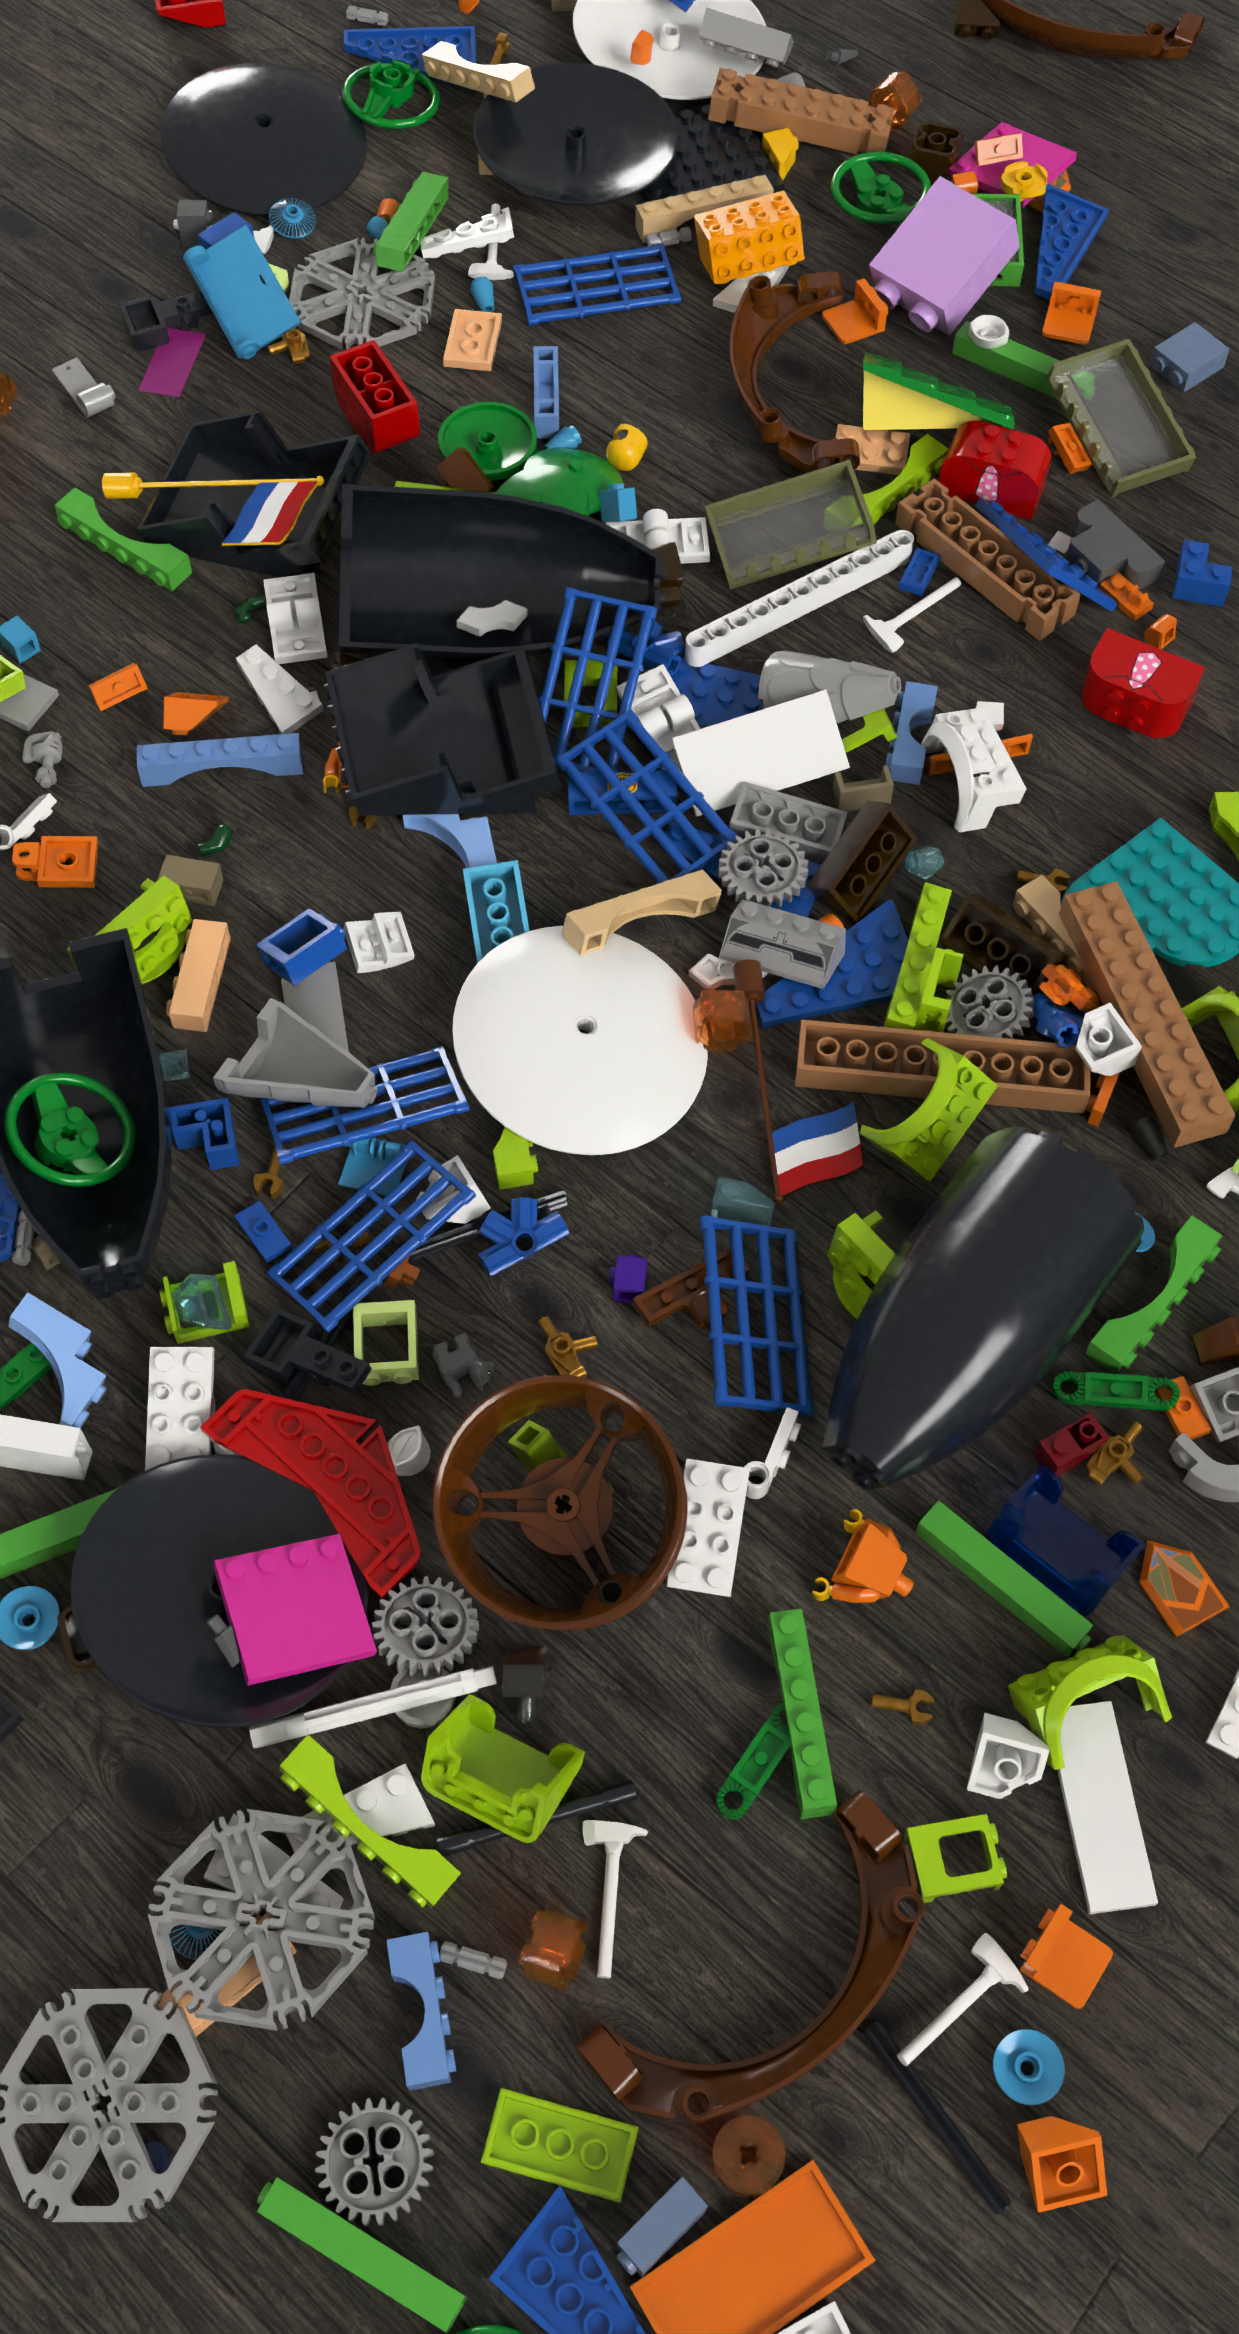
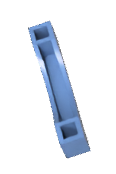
[137,733,303,787]

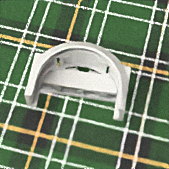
[921,707,1027,832]

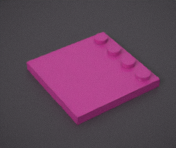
[948,122,1076,207]
[213,1534,377,1686]

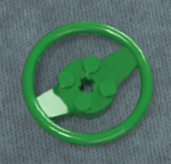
[342,60,440,129]
[830,152,931,224]
[4,1073,136,1187]

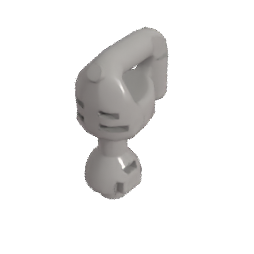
[22,731,63,788]

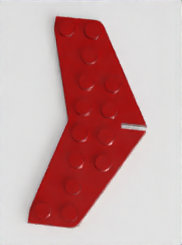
[200,1389,421,1599]

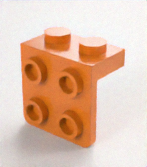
[822,278,888,345]
[1042,282,1101,345]
[1019,1904,1113,2009]

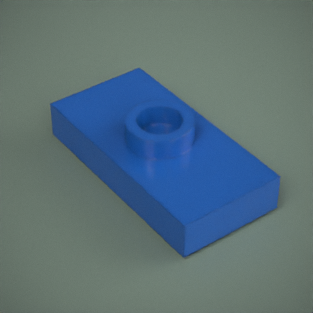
[898,548,941,597]
[234,1201,292,1264]

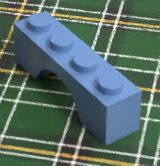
[534,346,559,439]
[885,681,938,785]
[386,1932,456,2091]

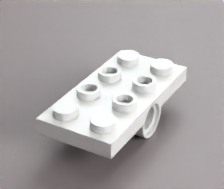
[605,509,710,564]
[263,573,328,664]
[616,664,700,771]
[145,1347,216,1471]
[667,1459,750,1597]

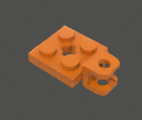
[12,836,98,888]
[1039,964,1103,1012]

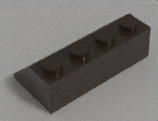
[807,800,918,924]
[939,894,1068,996]

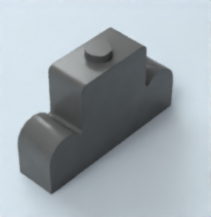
[1066,499,1165,590]

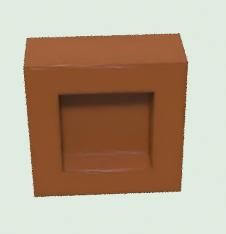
[383,1254,420,1290]

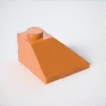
[163,692,229,735]
[1017,2116,1107,2213]

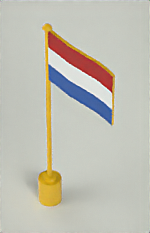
[102,472,324,546]

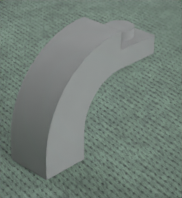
[1168,1432,1239,1502]

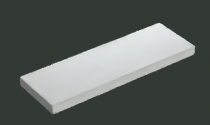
[1057,1701,1158,1914]

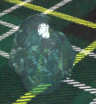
[905,846,945,880]

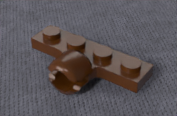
[632,1247,750,1330]

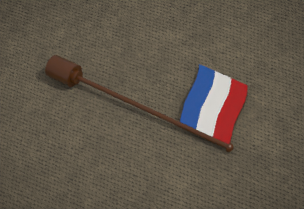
[733,960,863,1204]

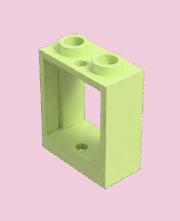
[353,1300,419,1386]

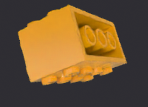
[694,190,804,285]

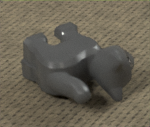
[432,1333,494,1398]

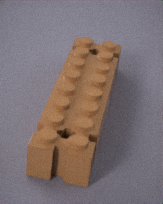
[708,68,895,154]
[895,478,1081,641]

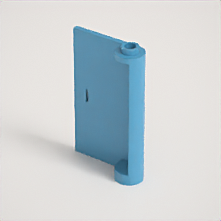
[183,225,302,359]

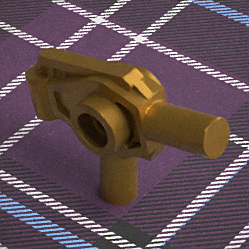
[267,327,310,364]
[538,1316,598,1378]
[1086,1421,1144,1486]

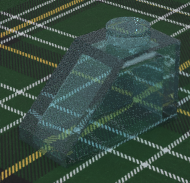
[711,1177,775,1226]
[172,1273,232,1330]

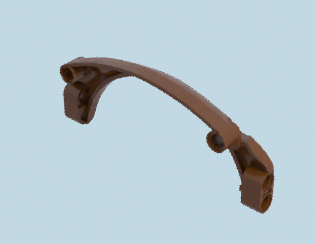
[981,0,1205,59]
[729,271,860,473]
[575,1790,925,2124]

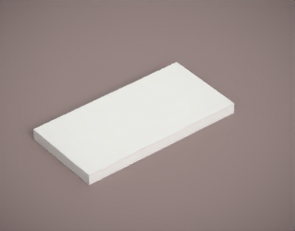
[671,690,850,817]

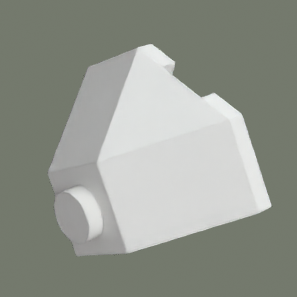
[1075,1003,1142,1076]
[416,1155,491,1224]
[967,1713,1050,1799]

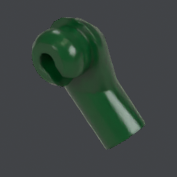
[234,594,267,623]
[198,824,232,857]

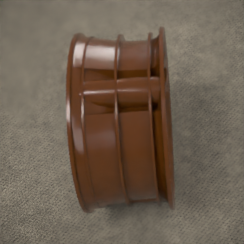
[433,1375,688,1631]

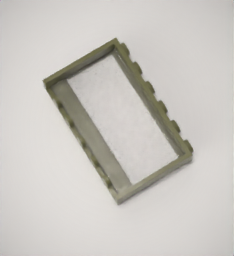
[1046,339,1196,498]
[705,460,877,590]

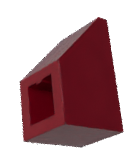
[1034,1412,1110,1481]

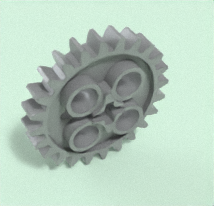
[718,829,808,907]
[945,966,1035,1039]
[372,1576,479,1678]
[315,2098,434,2226]

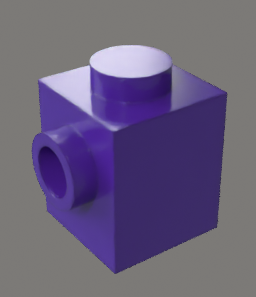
[609,1254,647,1303]

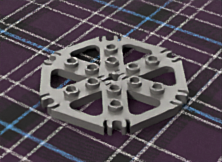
[289,238,436,350]
[148,1809,375,2031]
[0,1988,218,2222]

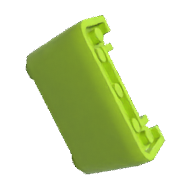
[421,1694,585,1843]

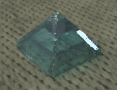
[159,1049,191,1081]

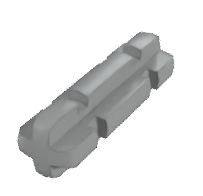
[346,6,388,27]
[646,227,691,247]
[12,1211,35,1266]
[439,1941,507,1979]

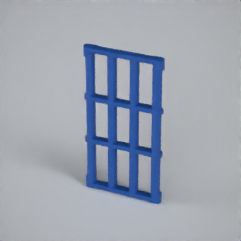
[512,243,681,326]
[539,587,658,772]
[555,710,738,884]
[260,1046,469,1165]
[266,1140,476,1333]
[699,1216,814,1417]

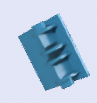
[338,1137,406,1196]

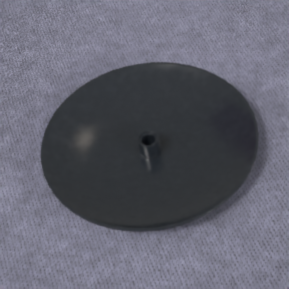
[161,63,367,216]
[474,63,679,205]
[70,1454,368,1728]

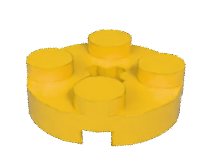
[1001,161,1048,202]

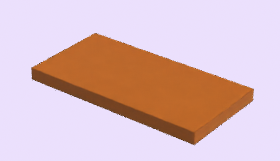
[629,2160,875,2334]

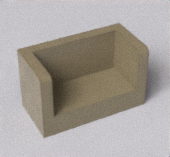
[832,765,894,812]
[157,854,223,906]

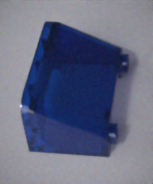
[986,1464,1147,1617]

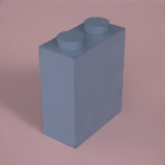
[1150,322,1230,393]
[617,2176,708,2277]

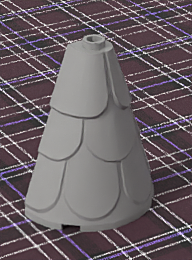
[758,651,901,723]
[213,998,378,1107]

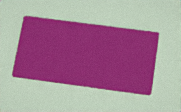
[138,328,206,397]

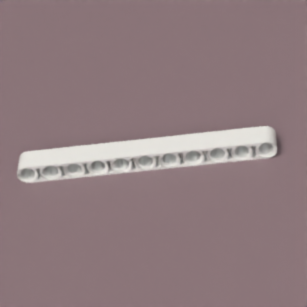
[685,530,914,667]

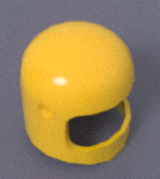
[606,424,648,471]

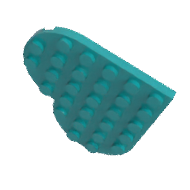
[1061,818,1239,968]

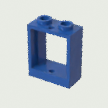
[256,909,348,986]

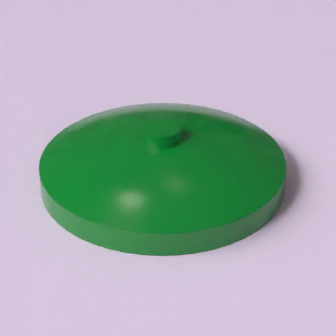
[438,402,537,481]
[524,448,623,514]
[496,465,590,517]

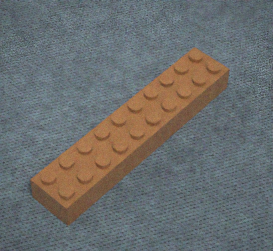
[1059,881,1236,1148]
[795,1019,1090,1114]

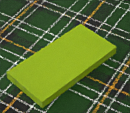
[481,2088,639,2204]

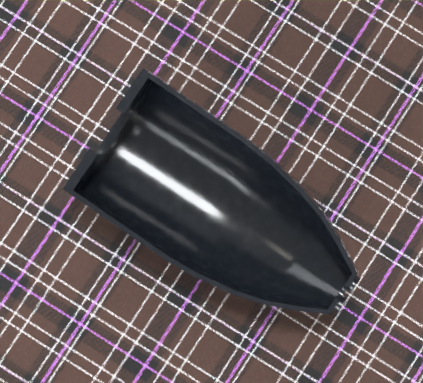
[339,484,665,659]
[0,928,172,1299]
[823,1127,1144,1490]

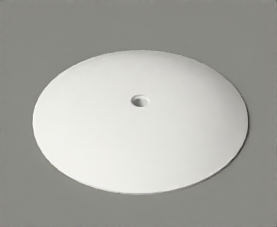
[573,0,766,100]
[452,926,708,1155]

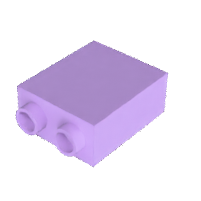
[869,176,1020,336]

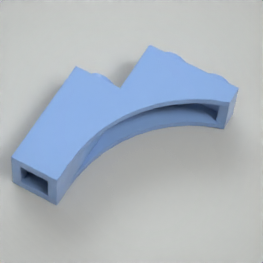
[402,814,497,868]
[8,1292,107,1428]

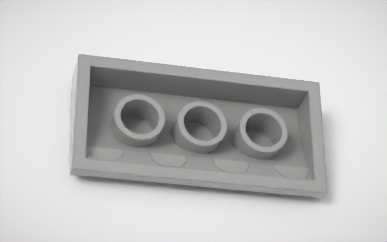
[729,782,848,864]
[281,961,349,1052]
[1189,1367,1239,1443]

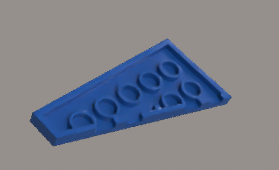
[489,2186,645,2334]

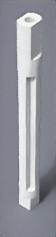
[249,1666,497,1749]

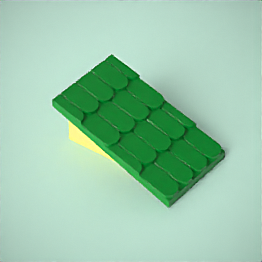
[863,352,1015,430]

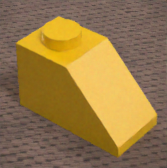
[762,128,799,180]

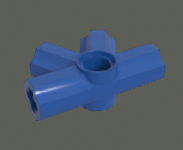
[607,620,685,677]
[1032,993,1086,1048]
[478,1197,569,1278]

